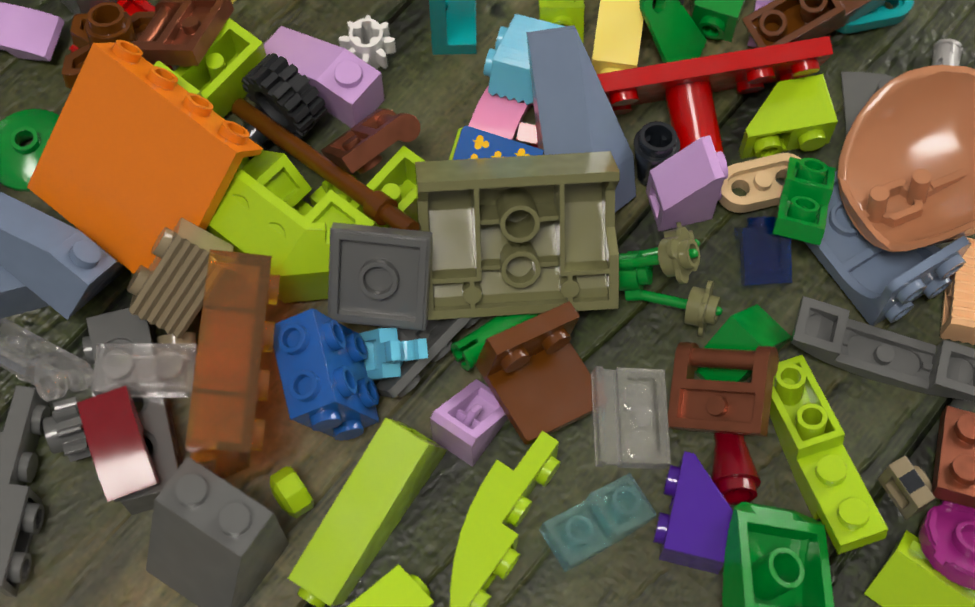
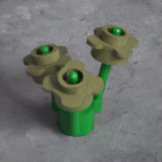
[619,221,723,337]

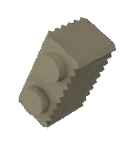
[127,217,234,338]

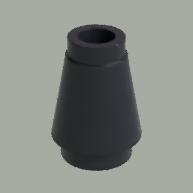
[634,121,680,186]

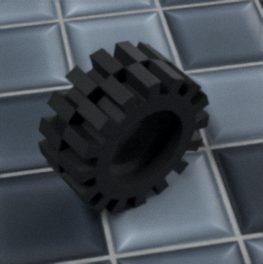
[241,53,327,139]

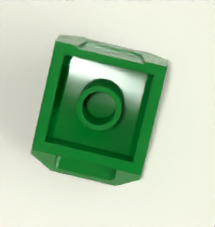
[722,501,834,607]

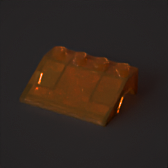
[185,249,280,479]

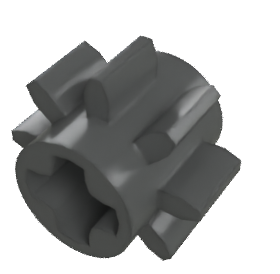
[43,396,91,462]

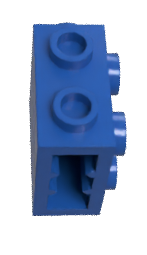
[269,308,380,440]

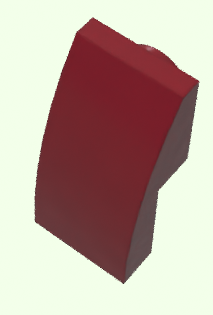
[77,385,159,502]

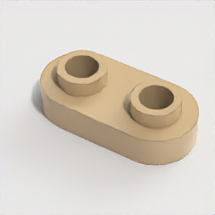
[719,153,801,213]

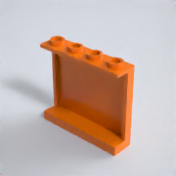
[27,40,263,274]

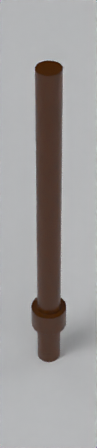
[232,98,420,231]

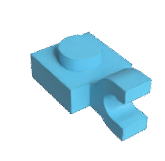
[359,328,428,381]

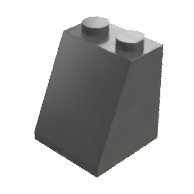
[146,456,289,607]

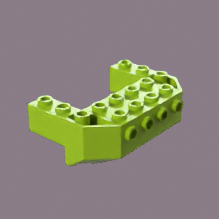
[154,18,425,303]

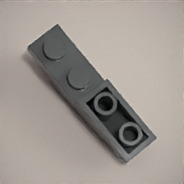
[0,385,51,597]

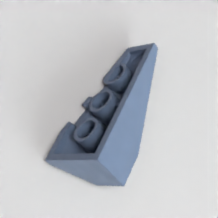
[526,25,636,212]
[0,192,126,320]

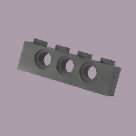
[82,308,183,515]

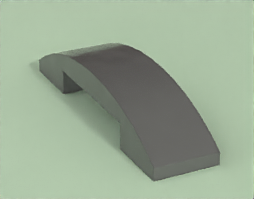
[790,296,975,401]

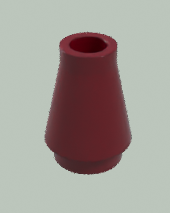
[711,433,761,505]

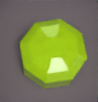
[270,466,314,518]

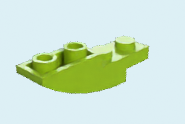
[770,355,888,555]
[450,431,561,607]

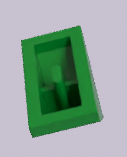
[695,304,792,382]

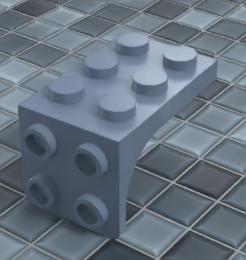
[805,170,971,326]

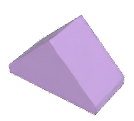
[430,379,508,467]

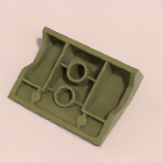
[415,151,620,320]

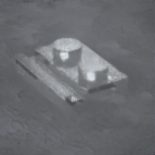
[591,366,671,469]

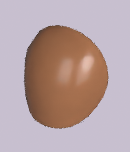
[837,65,975,252]

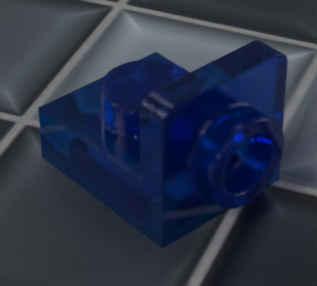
[734,216,792,285]

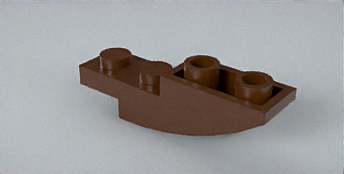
[742,0,885,48]

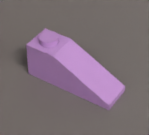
[264,26,385,128]

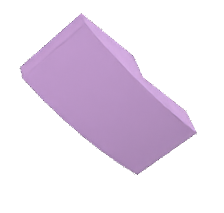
[0,2,65,61]

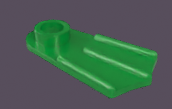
[639,0,707,63]

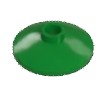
[0,109,59,192]

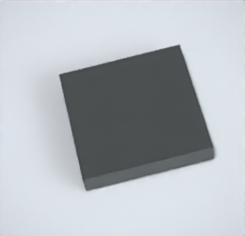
[328,222,433,331]

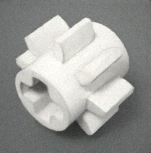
[339,15,396,69]

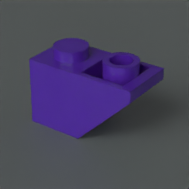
[653,451,733,574]

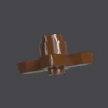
[62,2,156,88]

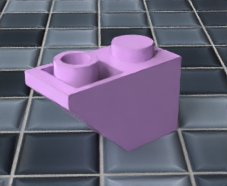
[646,135,728,231]

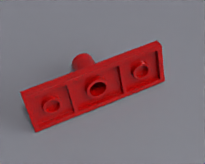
[597,36,833,154]

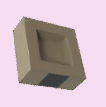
[877,456,935,521]

